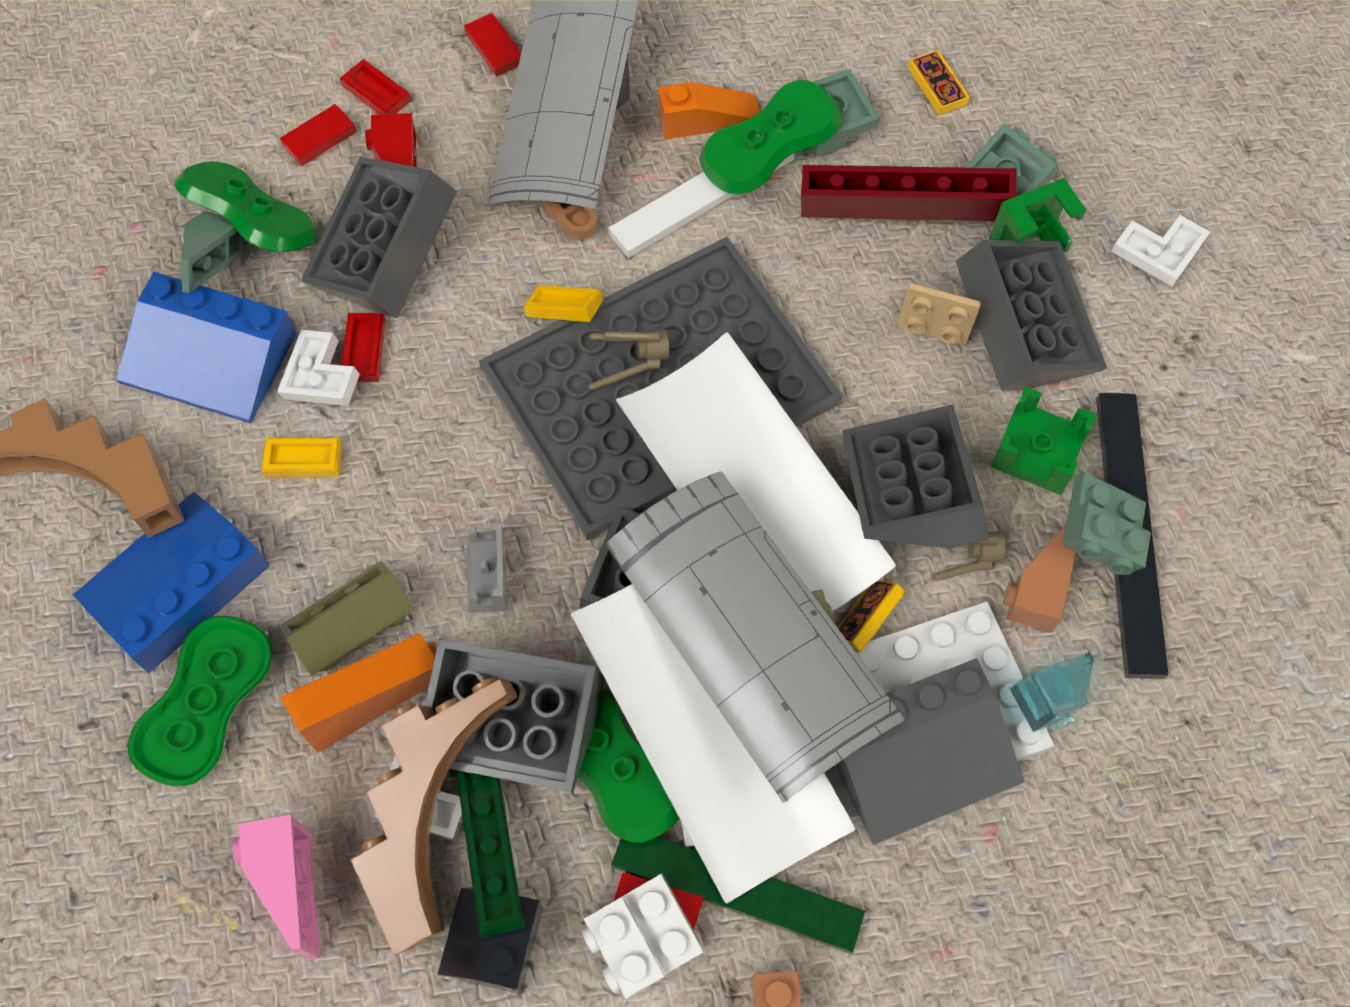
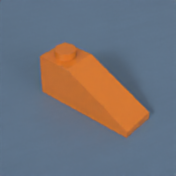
[658,82,760,140]

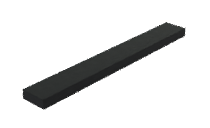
[1096,393,1169,679]

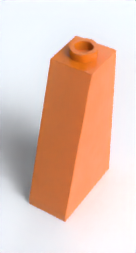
[280,633,437,753]

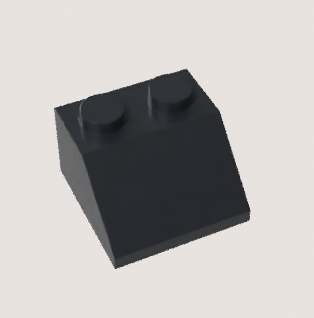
[437,888,543,995]

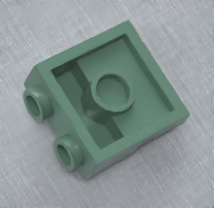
[805,69,880,157]
[965,123,1057,196]
[1062,472,1151,575]

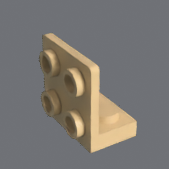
[897,283,981,346]

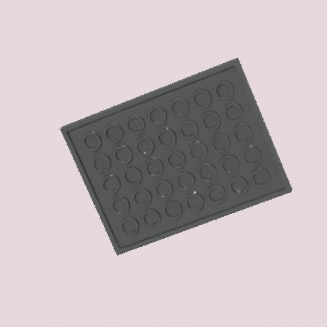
[478,237,843,541]

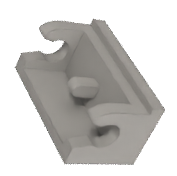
[467,523,507,613]

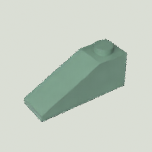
[182,211,243,294]

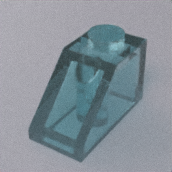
[1010,652,1094,732]

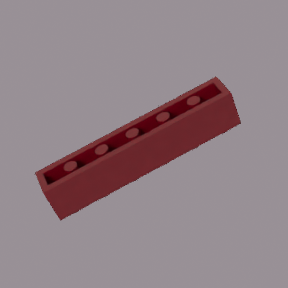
[801,165,1016,221]

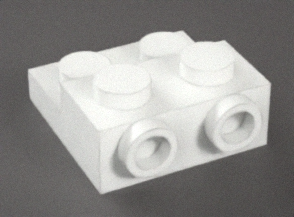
[582,873,704,999]

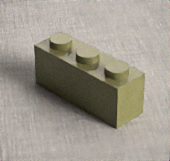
[279,561,414,676]

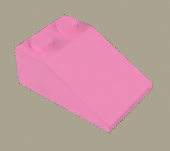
[233,815,320,960]

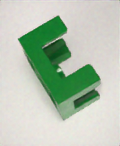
[989,178,1086,252]
[991,387,1096,495]

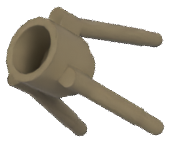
[588,330,669,391]
[933,531,1006,581]

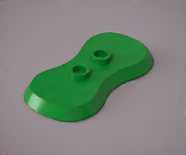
[699,80,842,194]
[174,161,317,252]
[128,615,272,787]
[578,688,680,843]

